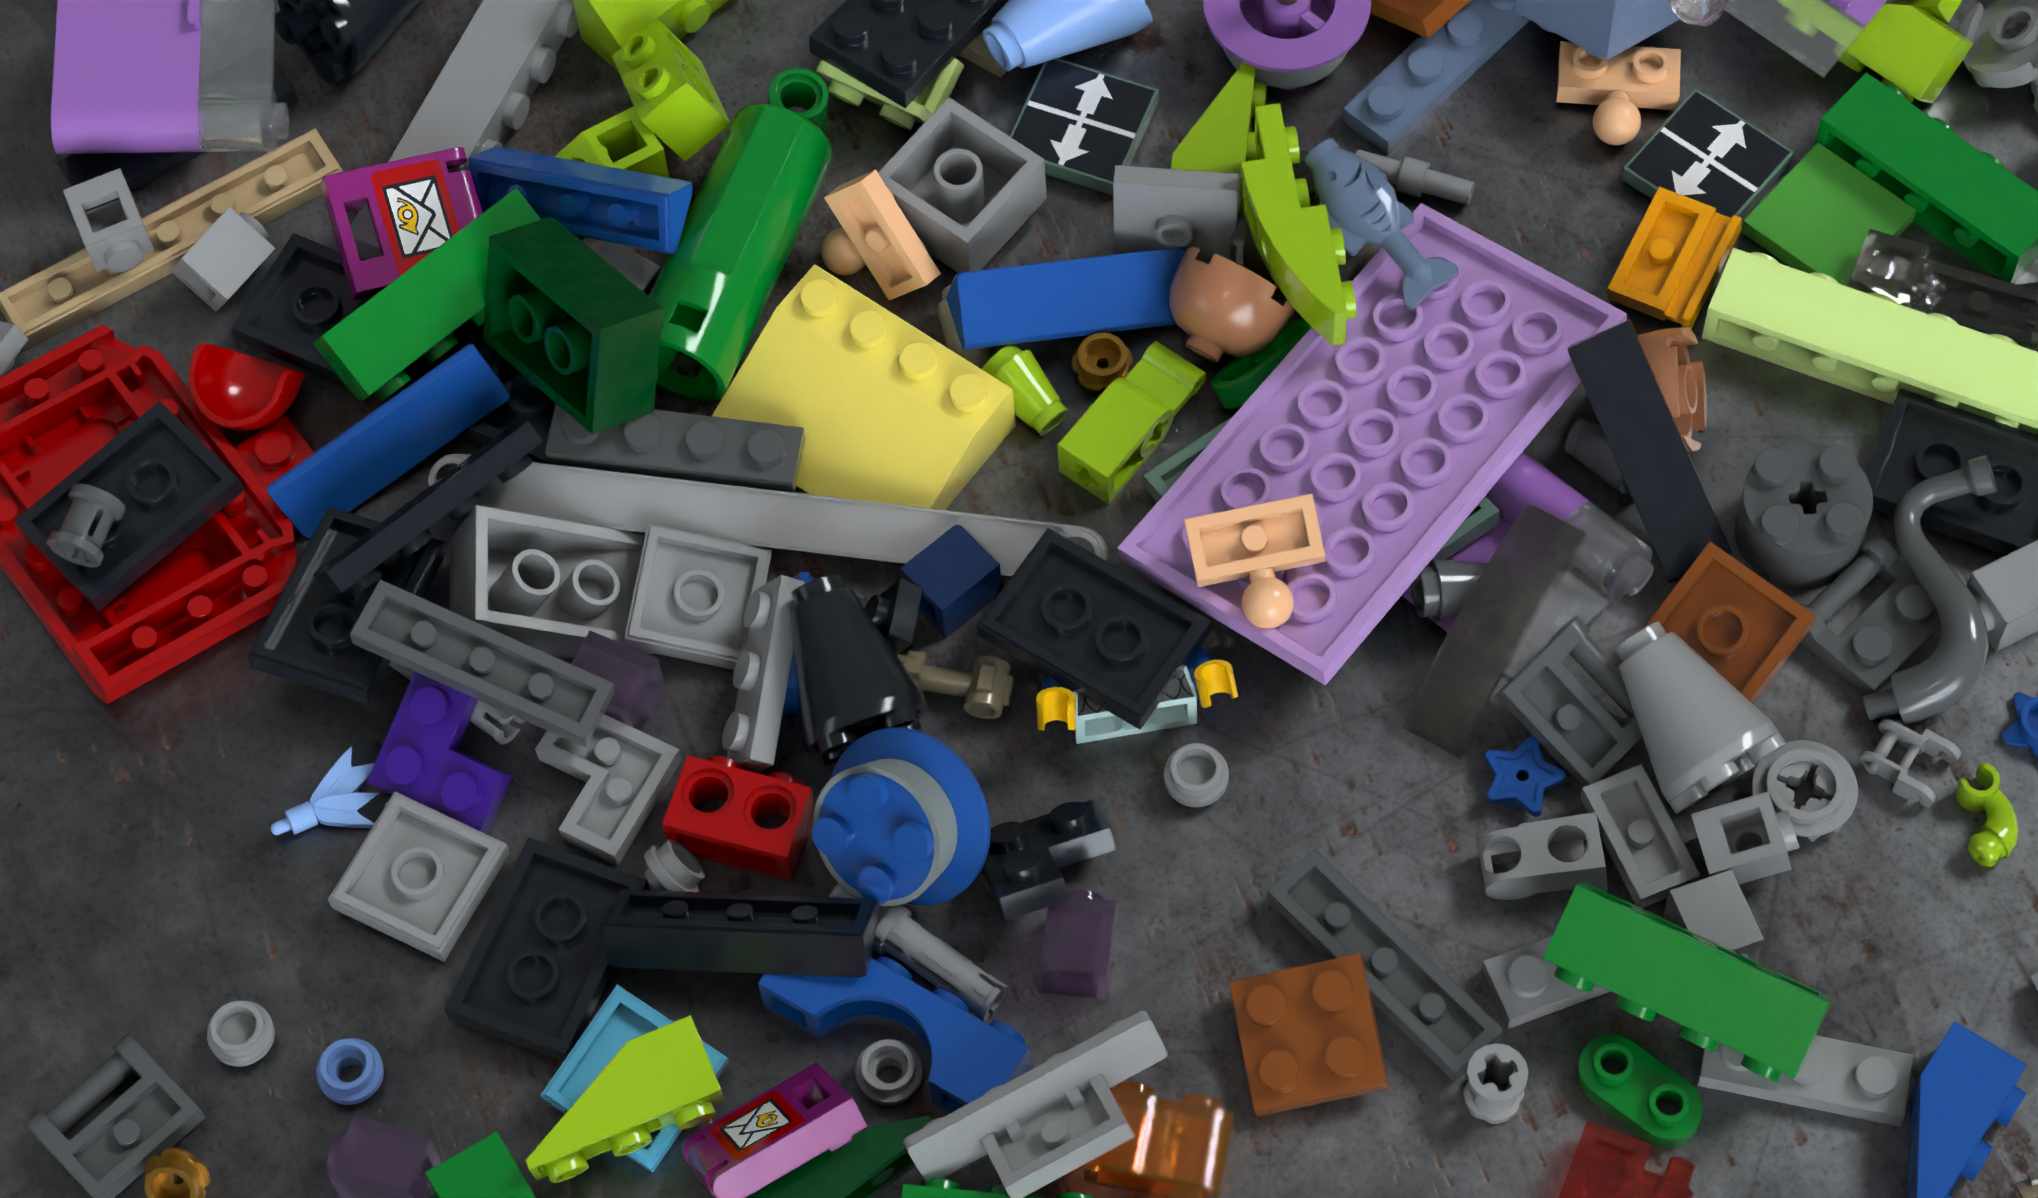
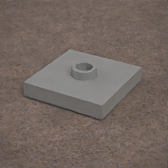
[1113,165,1240,264]
[622,523,772,670]
[328,792,510,962]

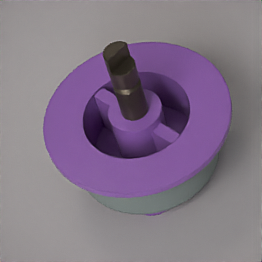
[1203,0,1371,90]

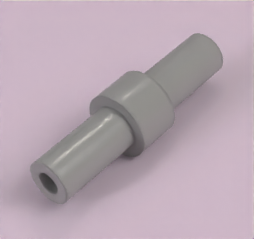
[1356,149,1475,205]

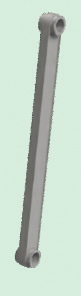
[428,454,1108,576]

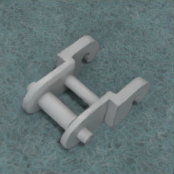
[1859,719,1961,807]

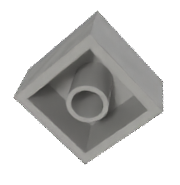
[878,97,1047,273]

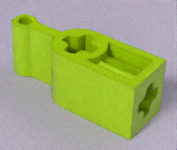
[1057,341,1206,504]

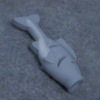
[1304,138,1459,310]

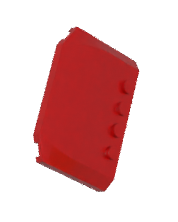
[0,325,297,704]

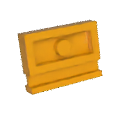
[1607,186,1742,329]

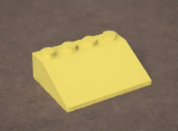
[712,264,1016,510]

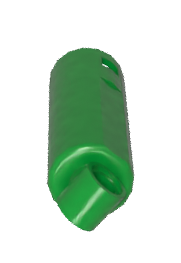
[649,68,834,403]

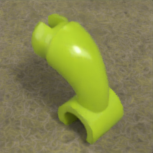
[1956,763,2019,867]

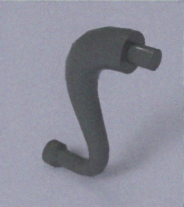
[1863,455,1997,725]

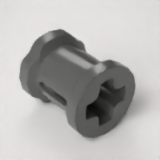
[46,484,126,568]

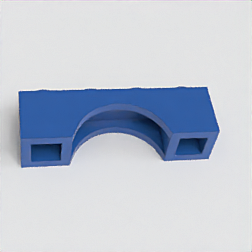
[758,956,1031,1114]

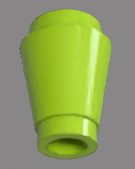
[982,344,1068,436]

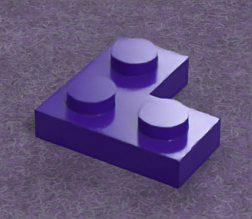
[367,671,512,835]

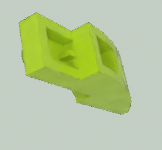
[1240,103,1357,346]

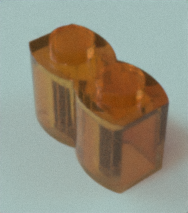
[1084,1082,1234,1198]

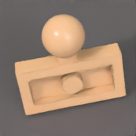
[1556,41,1681,146]
[821,169,941,300]
[1184,494,1326,629]

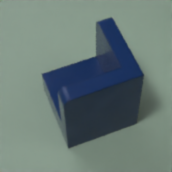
[900,525,1002,639]

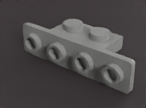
[903,1010,1168,1198]

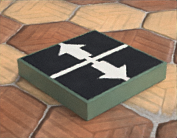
[1010,58,1159,195]
[1621,88,1794,219]

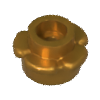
[1072,333,1133,391]
[144,1148,210,1198]

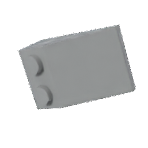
[449,505,653,659]

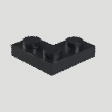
[981,799,1116,921]

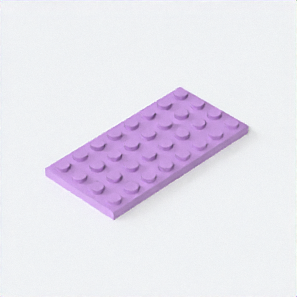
[1117,203,1627,686]

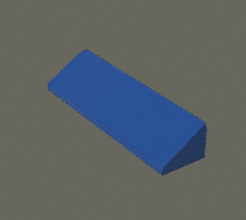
[469,147,692,254]
[946,247,1186,350]
[266,344,510,539]

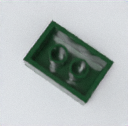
[483,216,663,434]

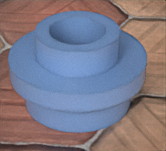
[316,1038,384,1105]

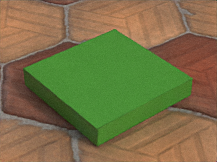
[1741,142,1916,288]

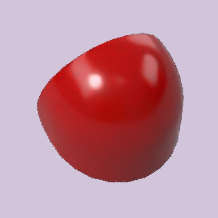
[189,342,306,431]

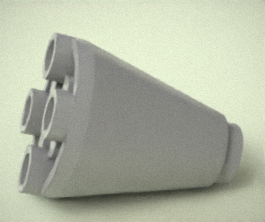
[1615,621,1786,815]

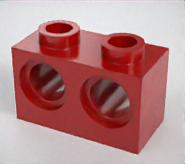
[662,755,815,883]

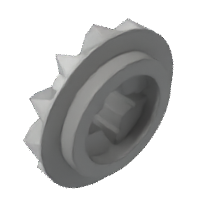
[1751,740,1858,842]

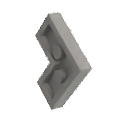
[535,714,682,866]

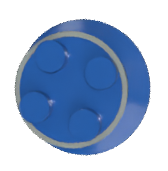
[812,727,991,906]

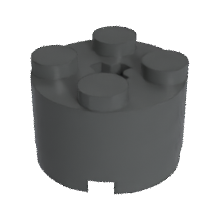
[1734,441,1873,590]

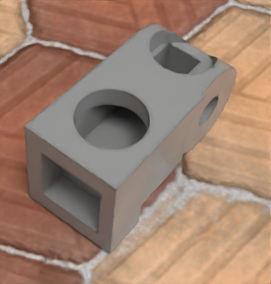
[1477,812,1608,900]

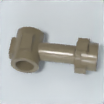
[897,650,1014,719]

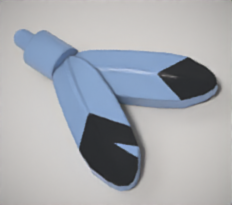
[271,738,393,835]

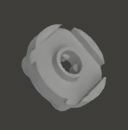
[1958,0,2038,88]

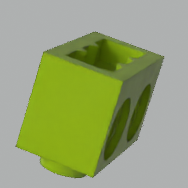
[612,18,731,162]

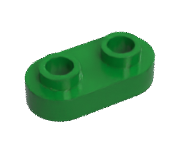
[1211,319,1311,409]
[1577,1035,1702,1148]

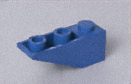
[1907,1021,2027,1198]

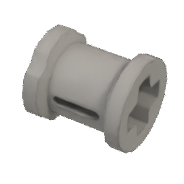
[1463,1043,1529,1124]

